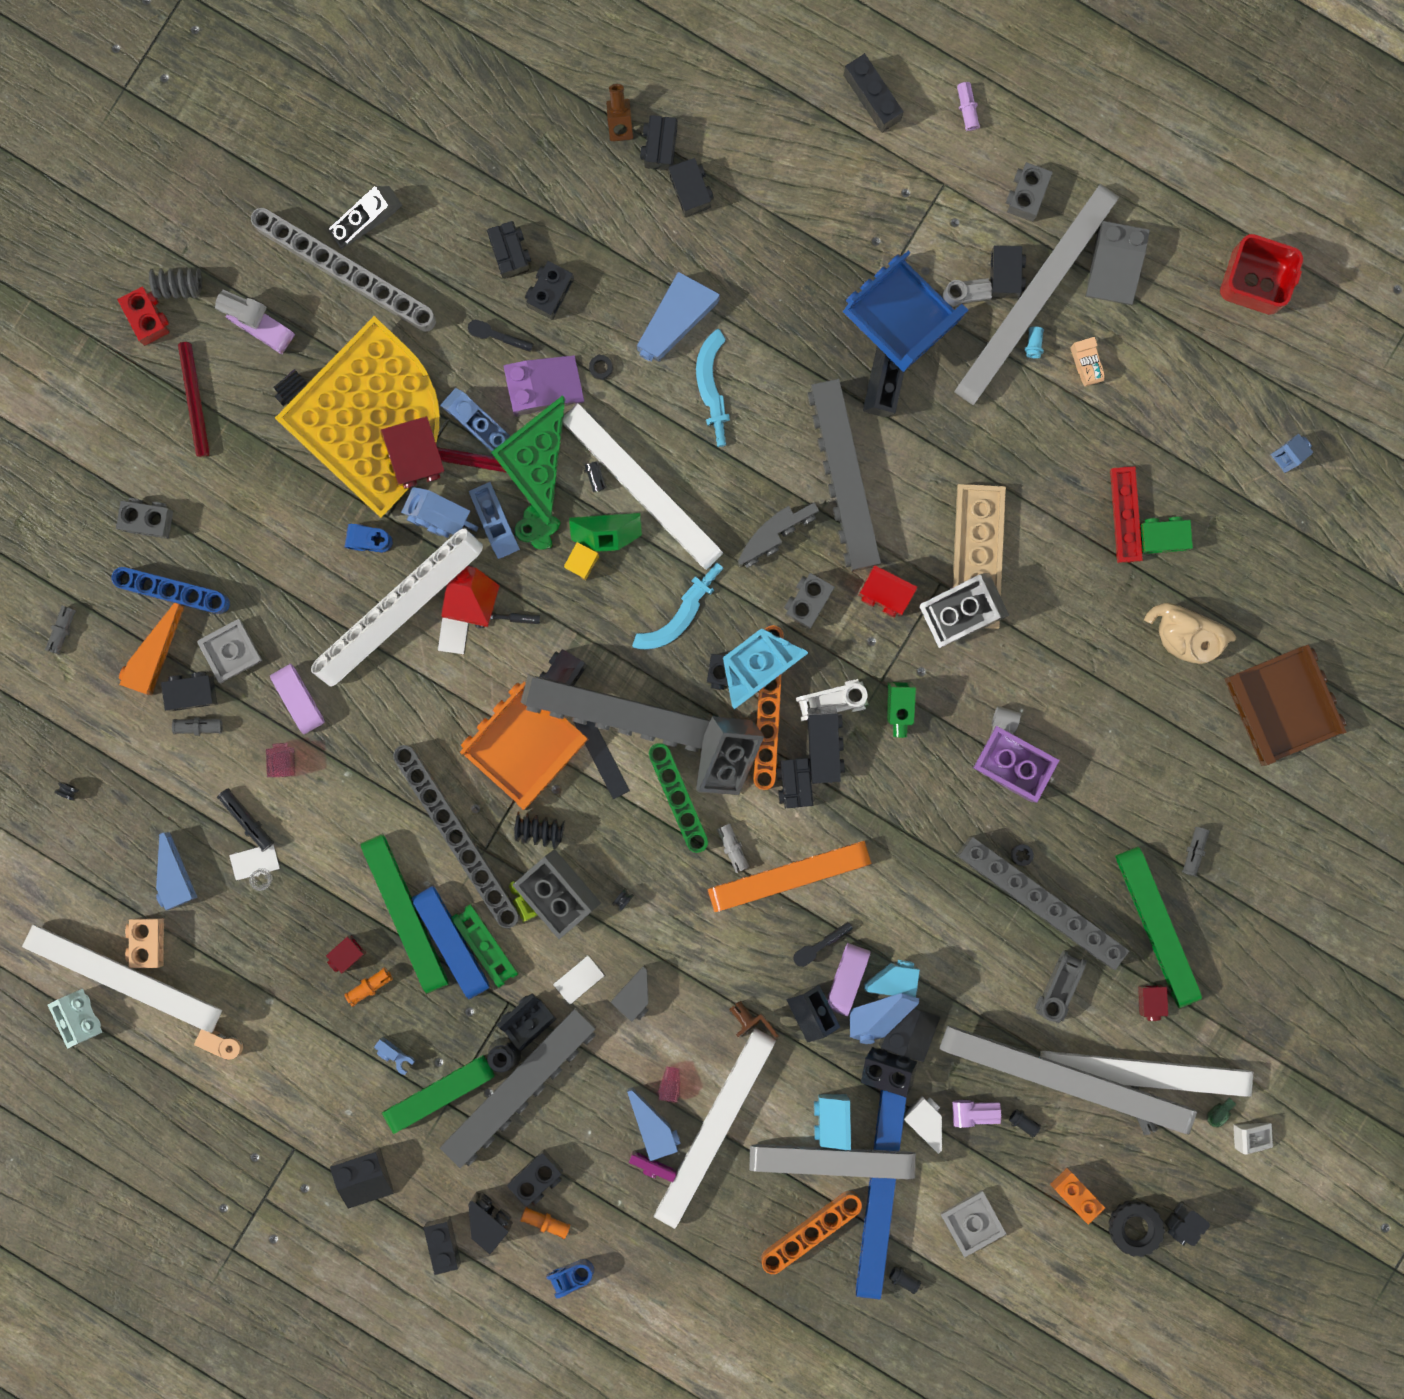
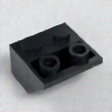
[468,1191,513,1254]

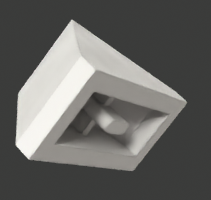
[1233,1123,1273,1154]

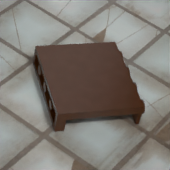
[1224,644,1347,766]

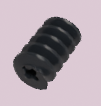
[514,811,565,849]

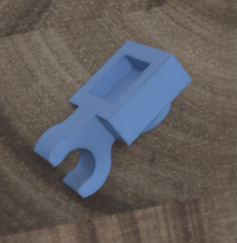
[374,1037,415,1075]

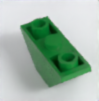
[569,513,642,552]

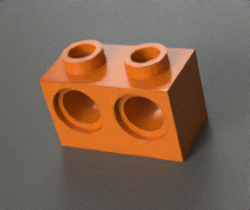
[1050,1168,1105,1225]

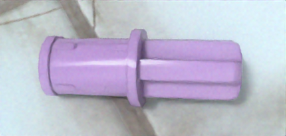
[957,82,980,131]

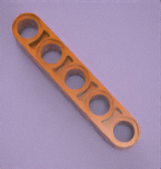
[761,1191,862,1274]

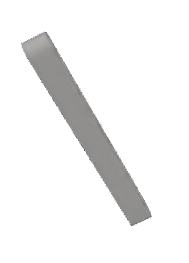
[954,184,1119,405]
[939,1025,1197,1135]

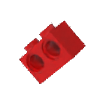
[117,286,170,346]

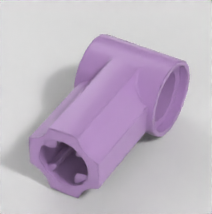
[953,1100,1001,1127]

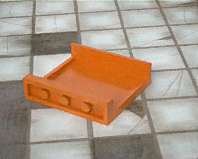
[460,682,589,810]

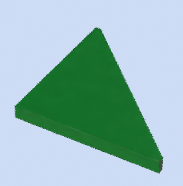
[491,395,566,525]

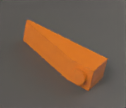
[119,603,184,695]

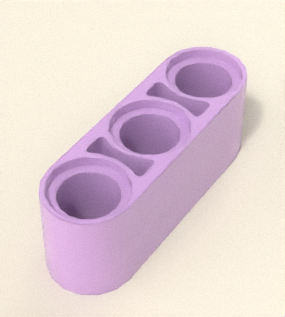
[225,313,295,354]
[270,663,325,734]
[827,943,870,1016]

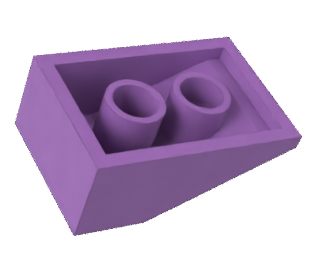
[503,355,584,417]
[973,726,1060,803]

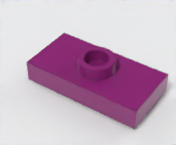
[629,1151,676,1183]

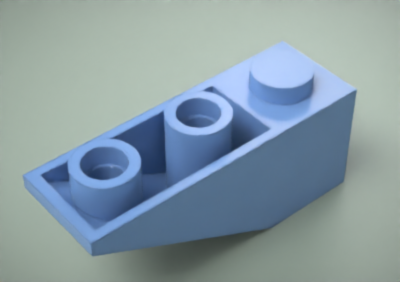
[440,388,511,451]

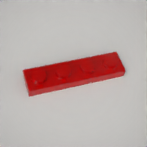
[1110,467,1143,563]

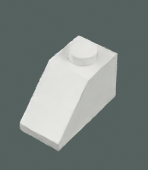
[904,1096,942,1154]

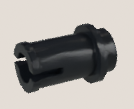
[584,461,607,493]
[1009,1109,1041,1138]
[889,1266,921,1294]

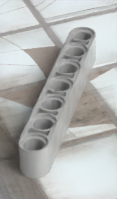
[749,1144,916,1179]

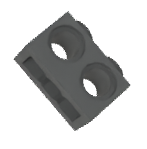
[1005,162,1053,222]
[116,498,173,539]
[784,573,835,630]

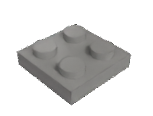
[197,619,263,683]
[940,1190,1006,1258]

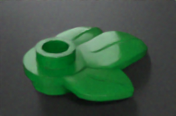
[514,505,561,550]

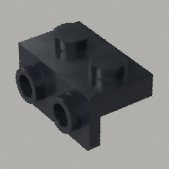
[497,993,557,1051]

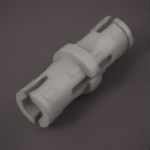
[716,823,750,873]

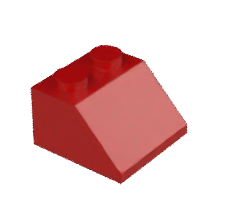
[858,565,917,618]

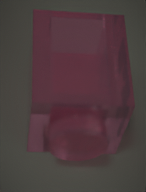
[266,743,295,778]

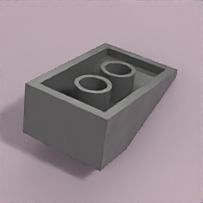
[1085,221,1150,305]
[919,573,1010,648]
[696,716,764,795]

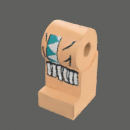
[1070,337,1104,386]
[194,1024,243,1060]

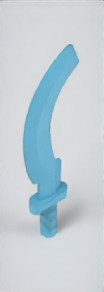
[696,329,730,447]
[632,562,724,649]

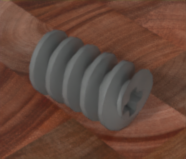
[149,268,202,299]

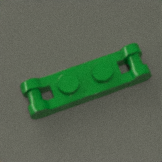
[451,904,519,988]

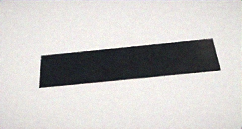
[572,719,630,799]

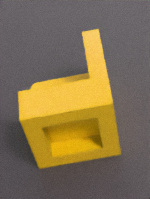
[564,542,599,581]

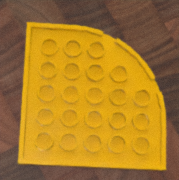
[275,316,440,518]

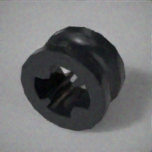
[54,781,79,801]
[1011,844,1034,866]
[611,888,634,912]

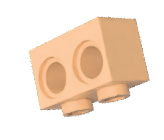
[125,918,164,968]

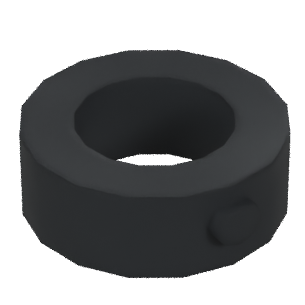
[589,354,613,380]

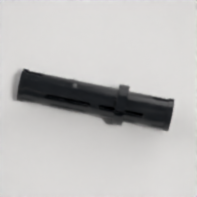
[217,788,274,852]

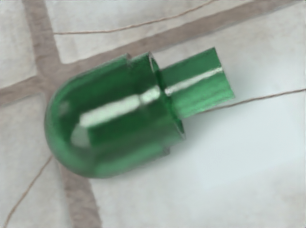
[1207,1097,1237,1128]

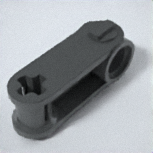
[1034,950,1087,1023]

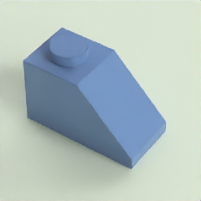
[1270,434,1314,473]

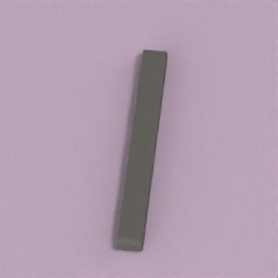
[393,745,520,928]

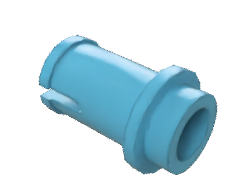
[1025,327,1044,358]

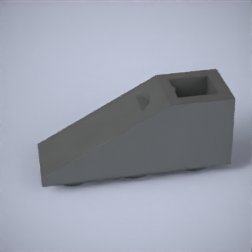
[328,186,403,249]

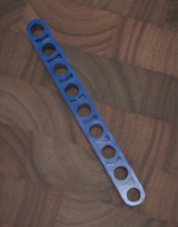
[856,1090,906,1300]

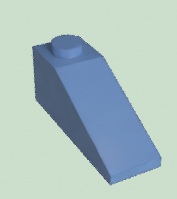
[469,482,520,559]
[156,832,198,910]
[850,993,919,1044]
[627,1087,681,1161]

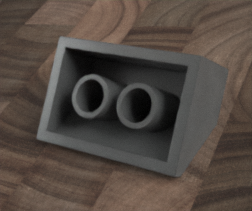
[513,849,601,940]

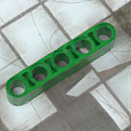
[649,743,708,853]
[382,1055,495,1134]

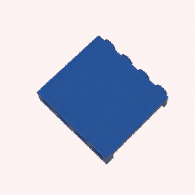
[843,250,968,372]

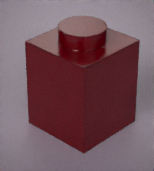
[326,935,367,974]
[1138,985,1168,1021]

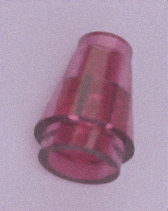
[657,1066,681,1103]

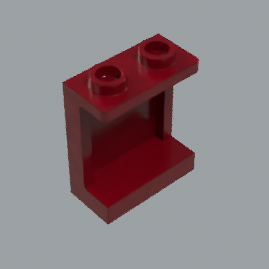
[380,416,444,489]

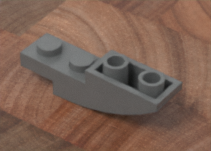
[738,503,819,568]

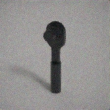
[468,320,533,352]
[475,612,540,628]
[793,921,853,967]

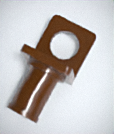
[606,84,633,141]
[729,1001,780,1038]

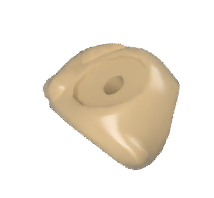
[1144,603,1236,664]

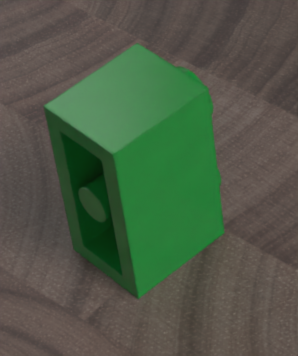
[1140,517,1193,554]

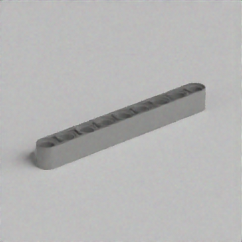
[251,208,436,332]

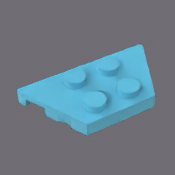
[723,628,808,709]

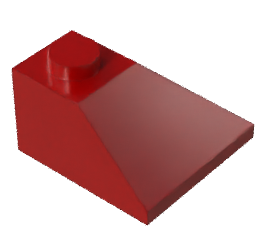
[441,566,499,627]

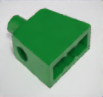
[887,682,916,738]

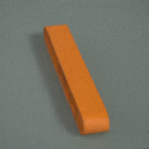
[753,625,784,790]
[707,841,872,912]

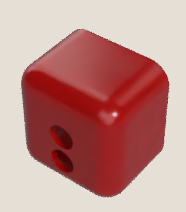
[1220,234,1303,315]

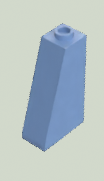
[637,272,720,362]

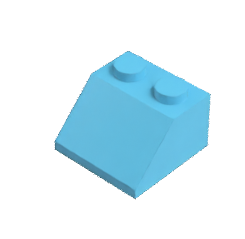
[864,960,920,997]
[814,1094,851,1150]

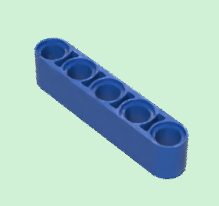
[111,567,230,614]
[412,886,490,1000]

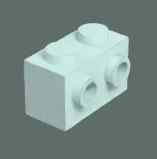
[48,989,102,1049]

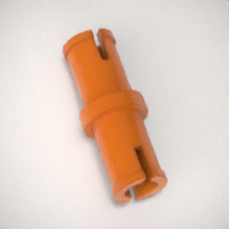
[345,967,393,1007]
[520,1207,570,1239]

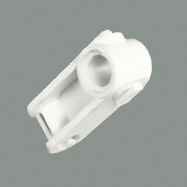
[796,679,868,721]

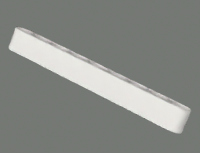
[563,403,723,570]
[311,529,483,686]
[22,924,223,1033]
[654,1028,776,1229]
[1040,1051,1253,1096]

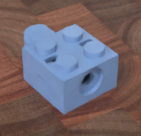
[401,487,478,538]

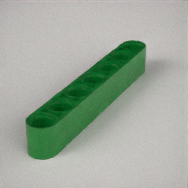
[360,833,449,994]
[1116,846,1202,1009]

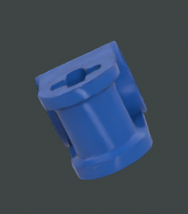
[344,524,393,553]
[546,1259,594,1299]

